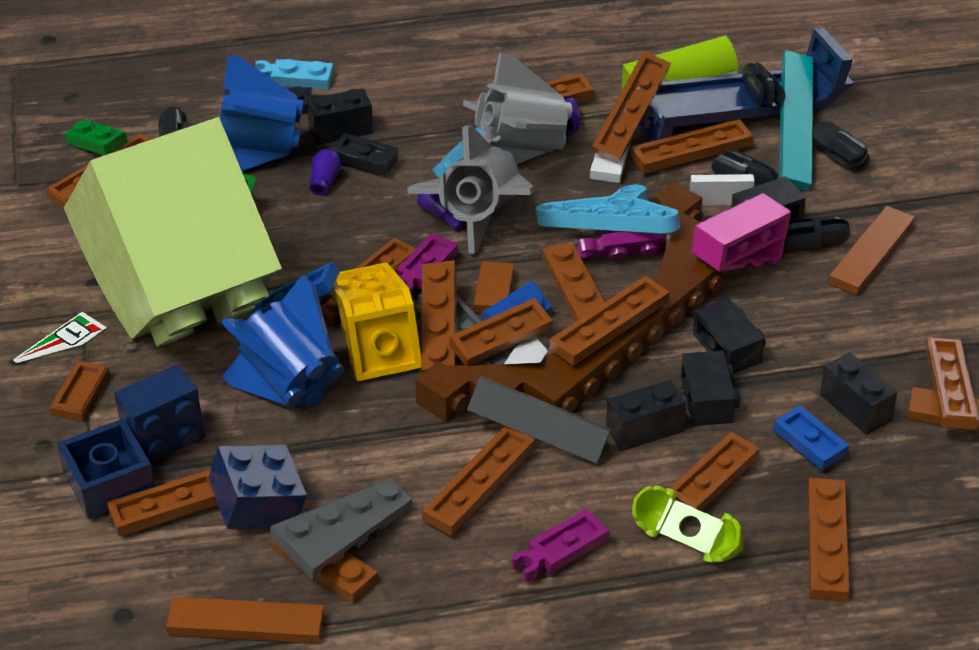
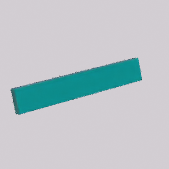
[779,50,813,191]

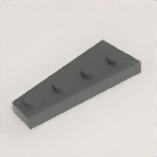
[270,479,412,580]

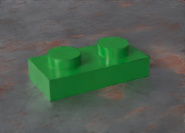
[64,120,128,156]

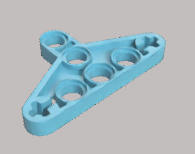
[536,185,680,233]

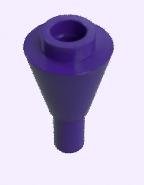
[417,194,465,232]

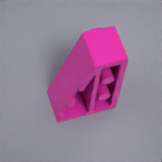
[691,193,791,271]

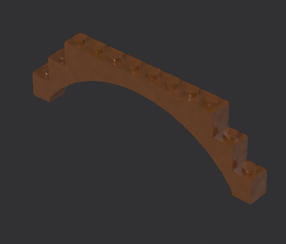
[415,182,725,424]

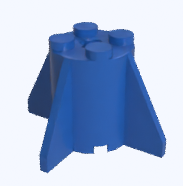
[220,55,303,171]
[222,275,344,408]

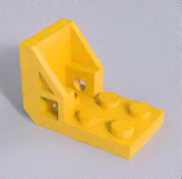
[331,262,421,381]

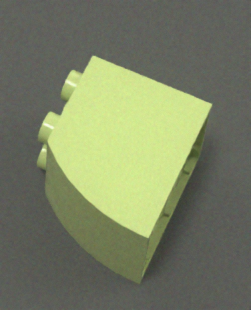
[64,117,282,347]

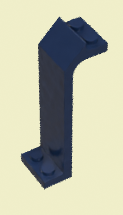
[638,28,855,142]

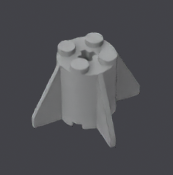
[463,53,572,164]
[407,125,534,254]

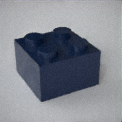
[114,364,205,463]
[57,418,155,519]
[208,445,307,529]

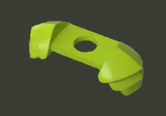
[632,486,743,562]

